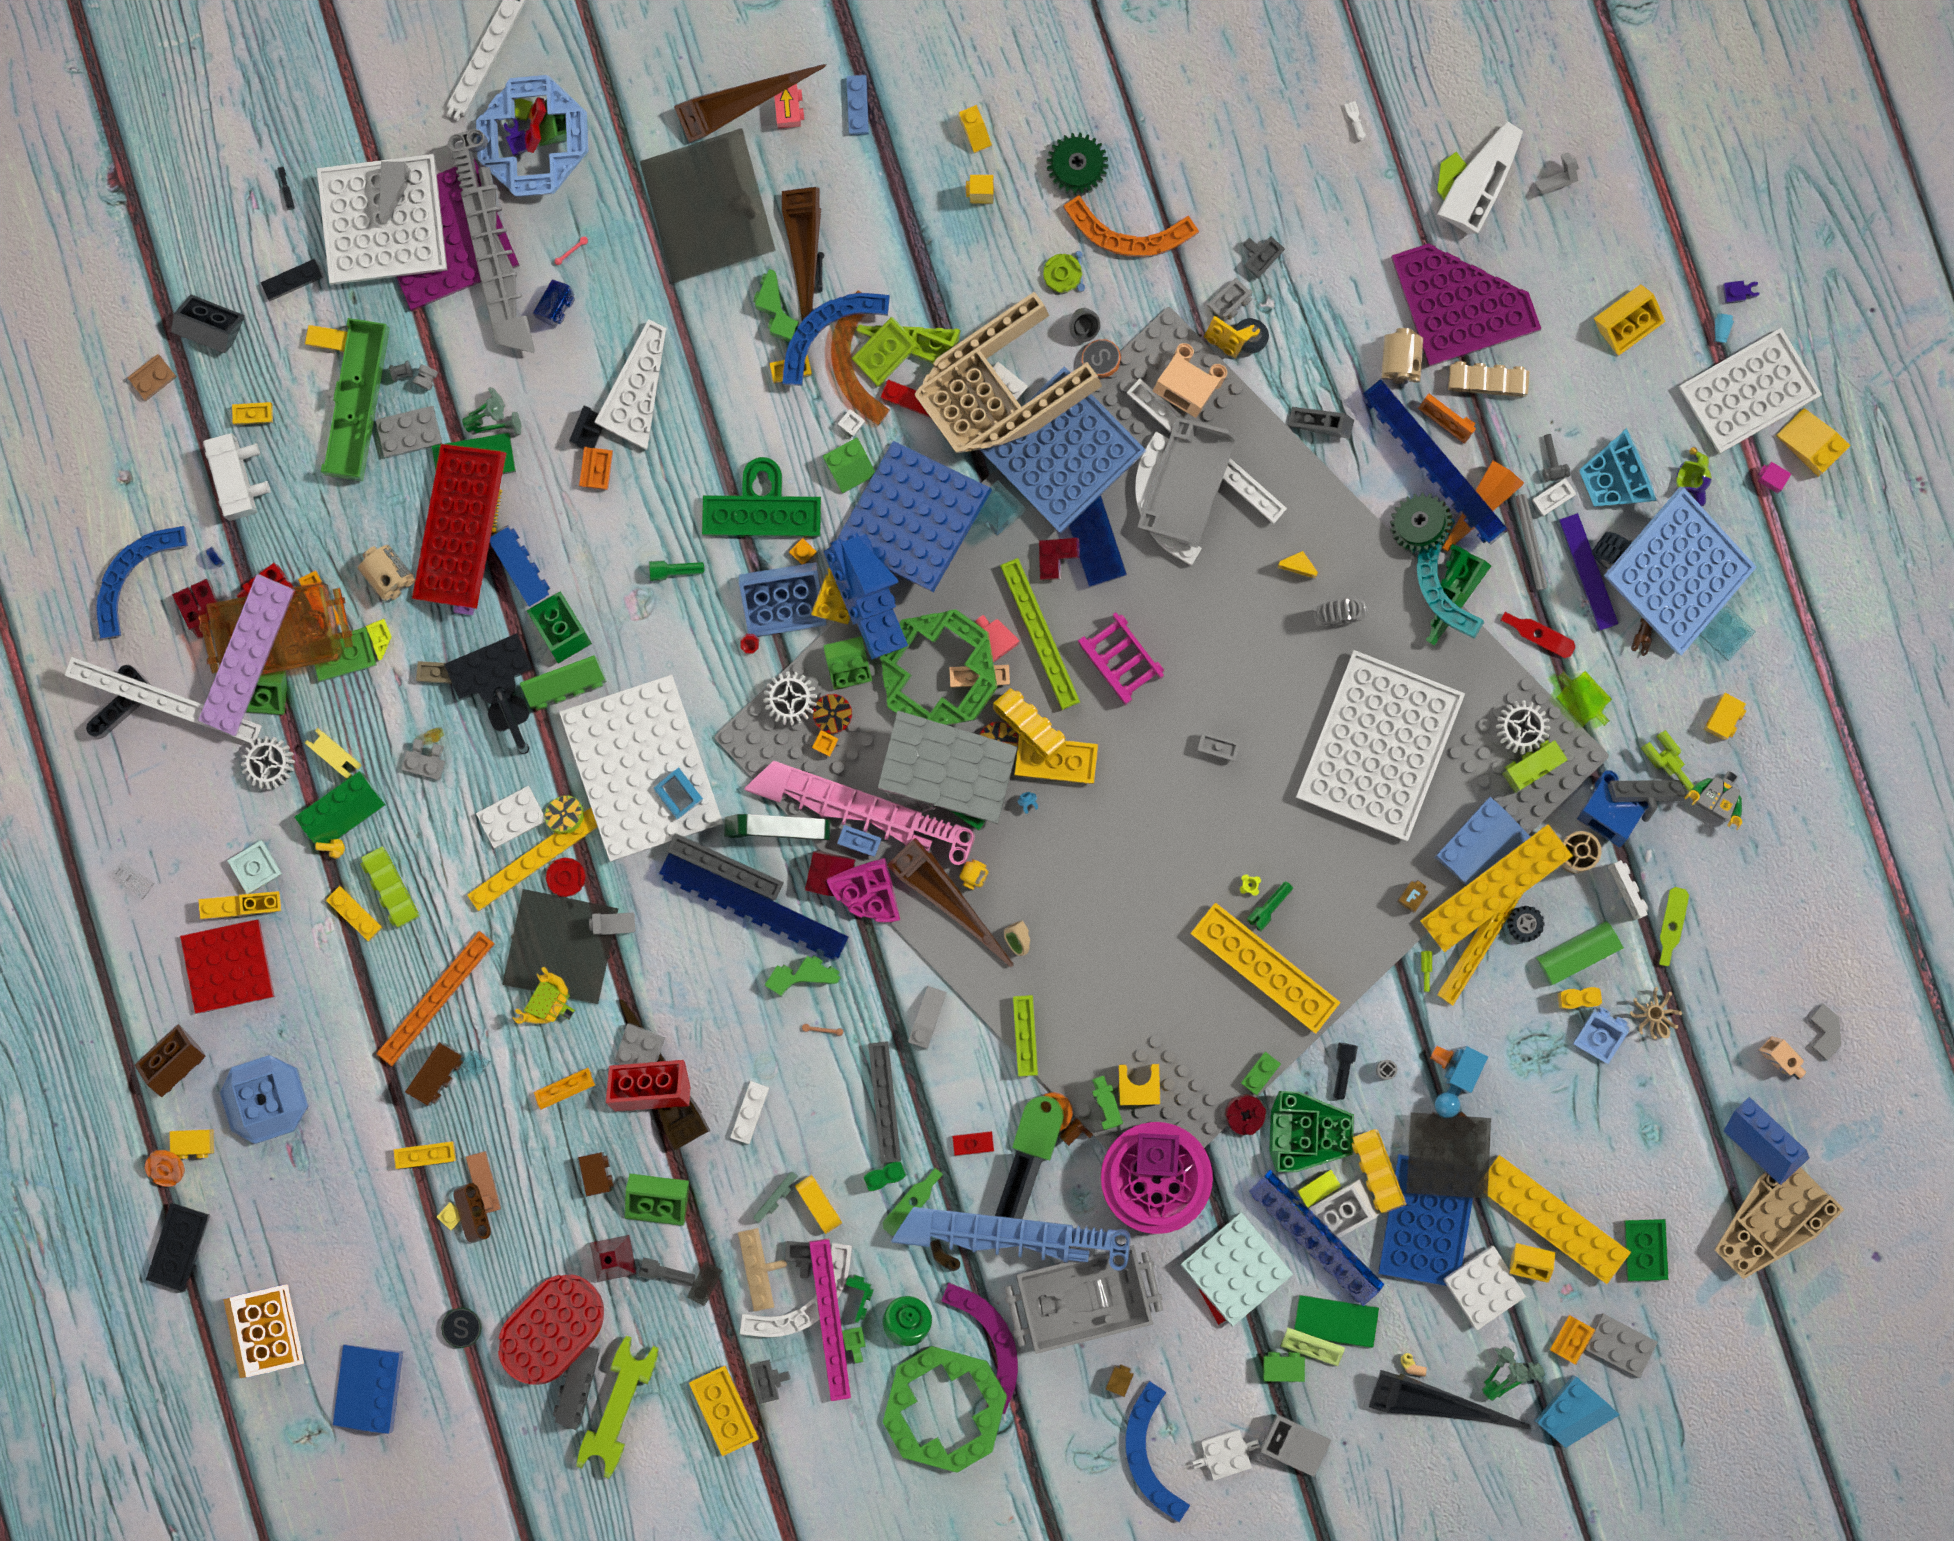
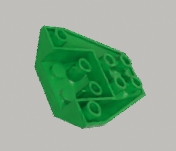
[1269,1091,1354,1172]

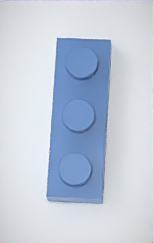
[847,75,869,135]

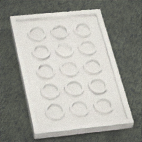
[1679,328,1822,454]

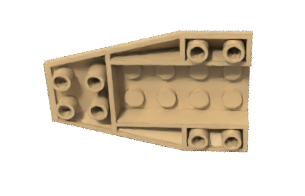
[1714,1167,1845,1279]

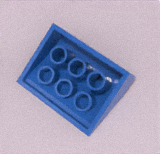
[333,1344,403,1434]

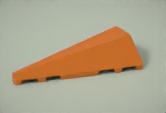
[1442,461,1524,552]

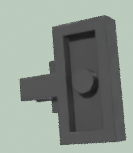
[1243,236,1285,279]
[785,1241,812,1278]
[750,1359,791,1404]

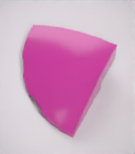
[827,858,900,922]

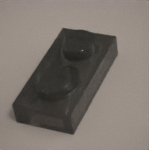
[687,1261,723,1307]

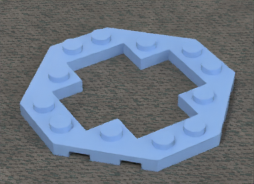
[476,75,589,197]

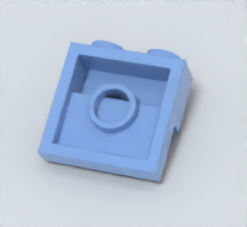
[1573,1007,1629,1064]

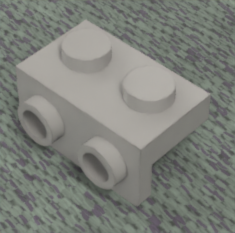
[1207,278,1253,322]

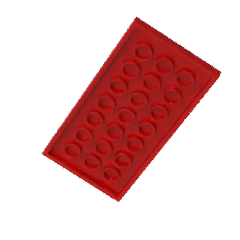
[412,444,506,609]

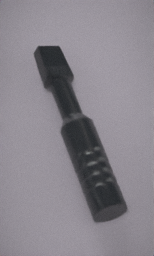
[277,167,295,210]

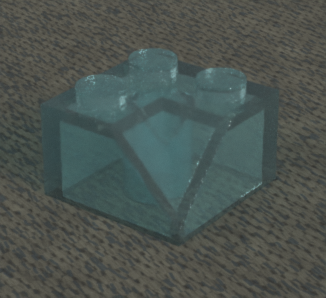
[976,480,1025,536]

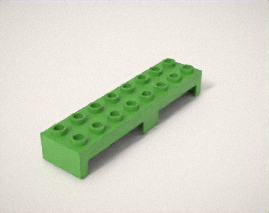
[321,318,390,481]

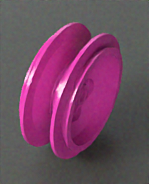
[1101,1122,1213,1234]

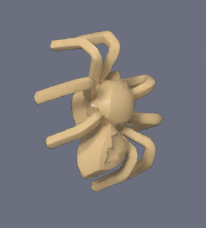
[1630,987,1682,1039]

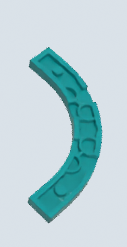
[1417,519,1484,639]

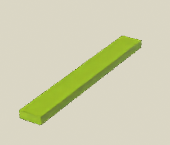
[1000,558,1080,711]

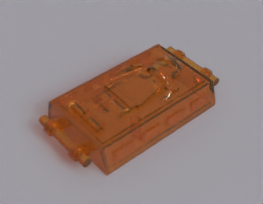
[199,581,353,675]

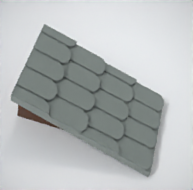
[878,711,1017,824]

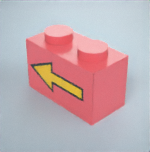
[774,84,804,129]

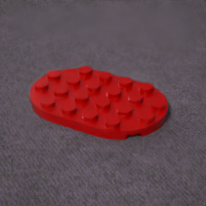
[498,1274,604,1385]

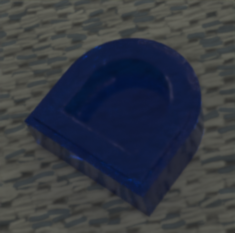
[206,546,225,568]

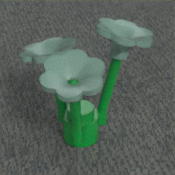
[462,387,522,435]

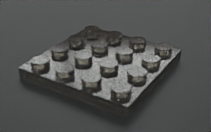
[1406,1112,1491,1199]

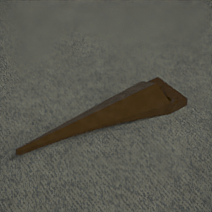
[620,999,711,1150]

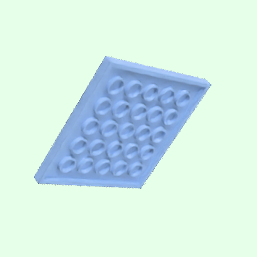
[1604,487,1756,656]

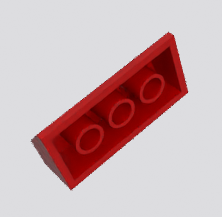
[606,1060,691,1112]

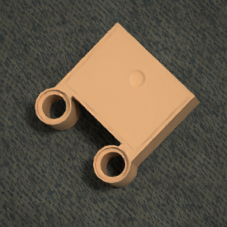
[1152,343,1227,418]

